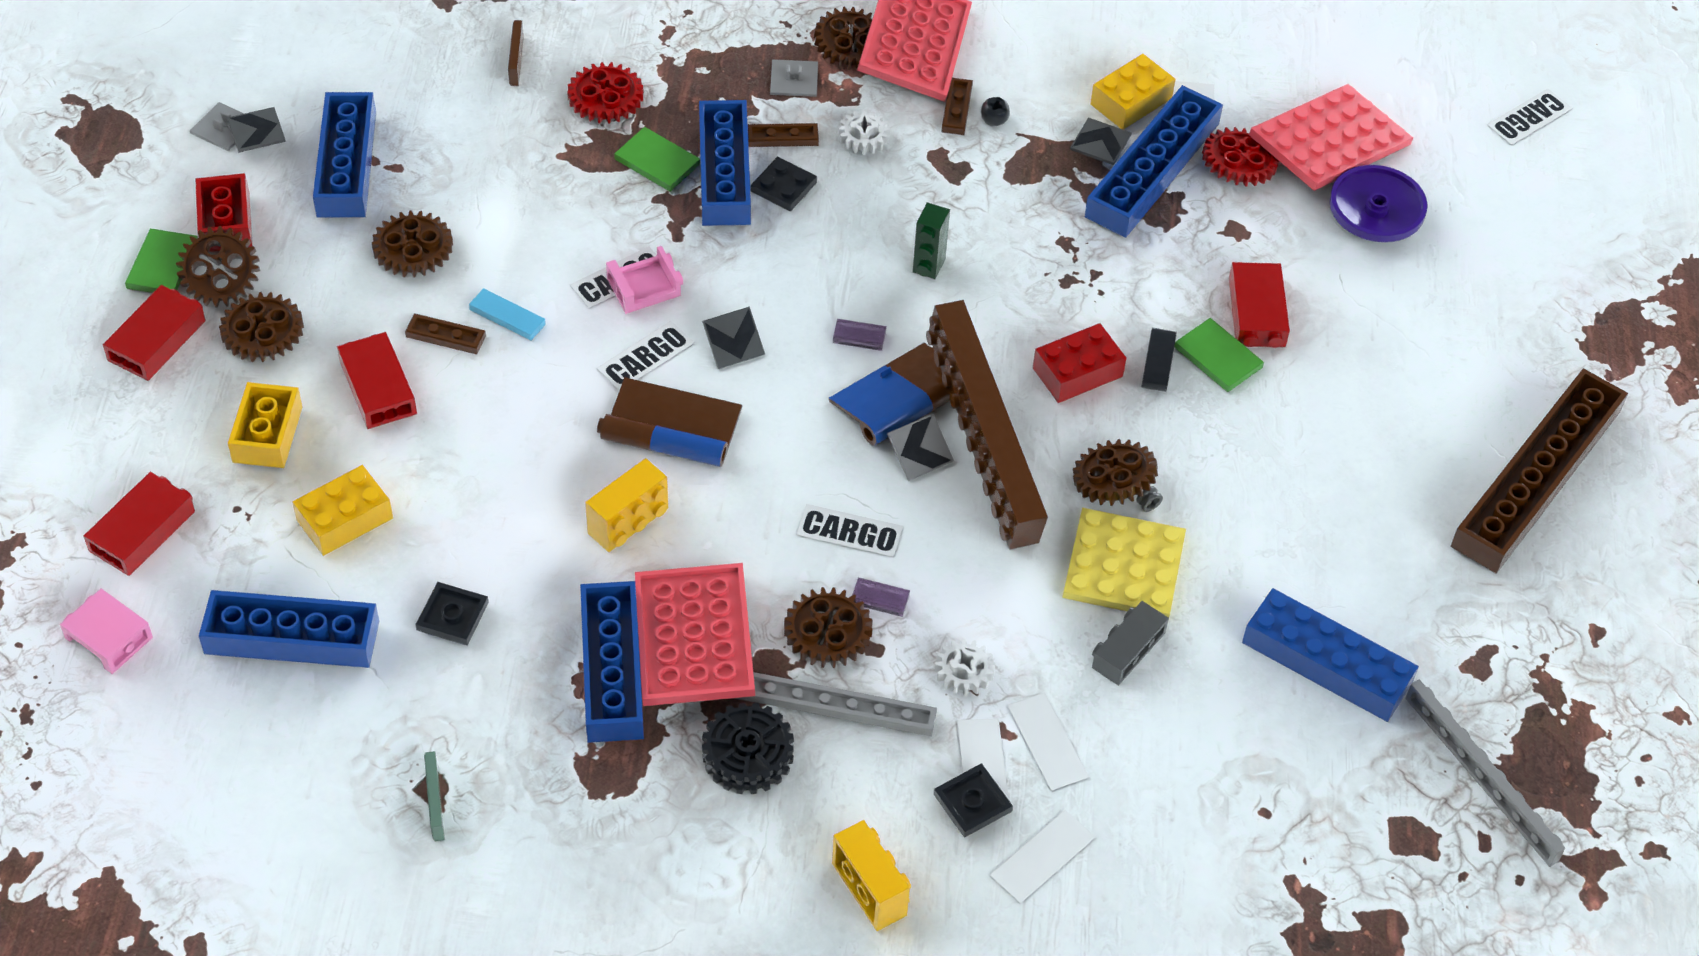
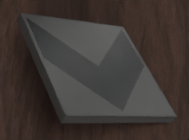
[227,107,286,153]
[1070,117,1132,165]
[702,306,765,369]

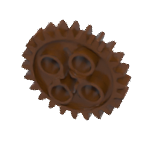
[814,6,872,70]
[372,210,453,278]
[176,226,260,308]
[219,292,304,362]
[1072,439,1158,506]
[784,587,873,668]

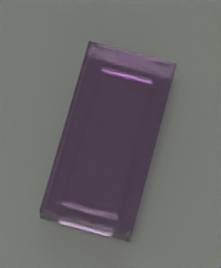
[833,319,887,351]
[852,577,910,617]

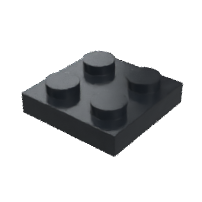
[751,156,817,212]
[415,581,489,646]
[933,763,1013,838]

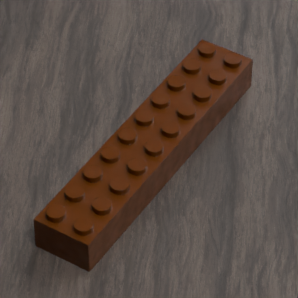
[926,300,1048,550]
[1450,368,1628,574]

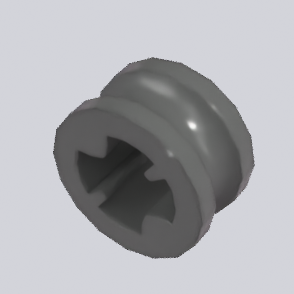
[1136,486,1163,512]

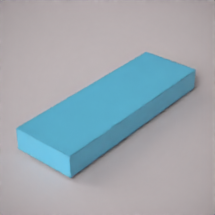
[469,288,546,341]

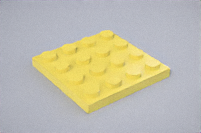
[1062,508,1186,618]

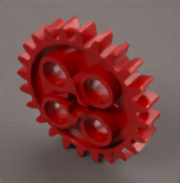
[567,62,644,124]
[1202,127,1279,187]

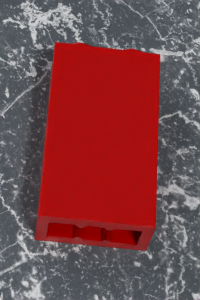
[1228,262,1290,348]
[103,285,206,381]
[337,332,417,429]
[83,471,195,576]

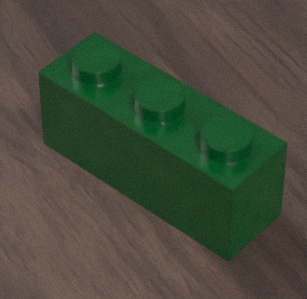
[913,202,950,279]

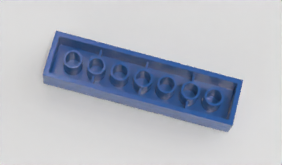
[1084,85,1223,238]

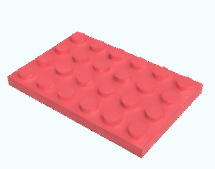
[857,0,972,102]
[1249,84,1413,191]
[635,563,755,706]

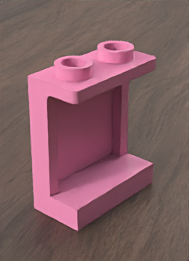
[606,246,683,314]
[60,588,153,674]

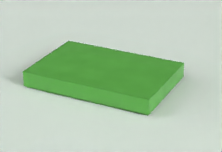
[614,127,700,192]
[125,228,198,293]
[1174,318,1264,392]

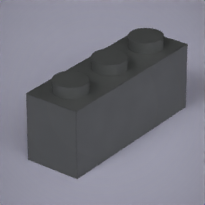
[1092,601,1169,686]

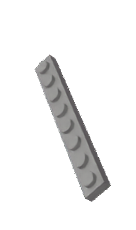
[736,672,937,736]
[1405,679,1565,867]

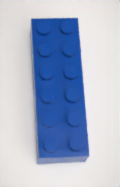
[313,92,376,218]
[699,100,751,226]
[580,581,644,743]
[1242,588,1419,722]
[199,590,380,668]

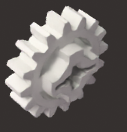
[838,110,890,155]
[935,638,995,696]

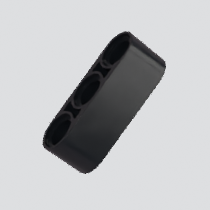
[1141,327,1177,392]

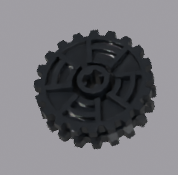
[702,702,794,794]

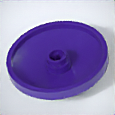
[1329,165,1428,242]

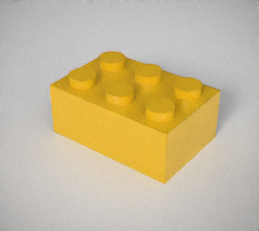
[1090,54,1176,130]
[228,382,303,468]
[585,458,668,552]
[292,465,393,556]
[832,820,911,931]

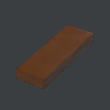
[508,20,524,86]
[941,78,973,135]
[748,123,819,147]
[405,313,486,355]

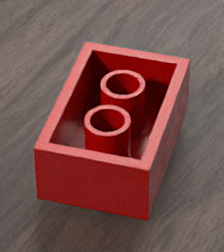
[195,173,253,252]
[1032,323,1127,403]

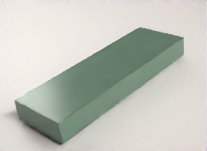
[424,751,445,841]

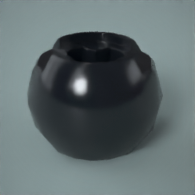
[980,97,1010,126]

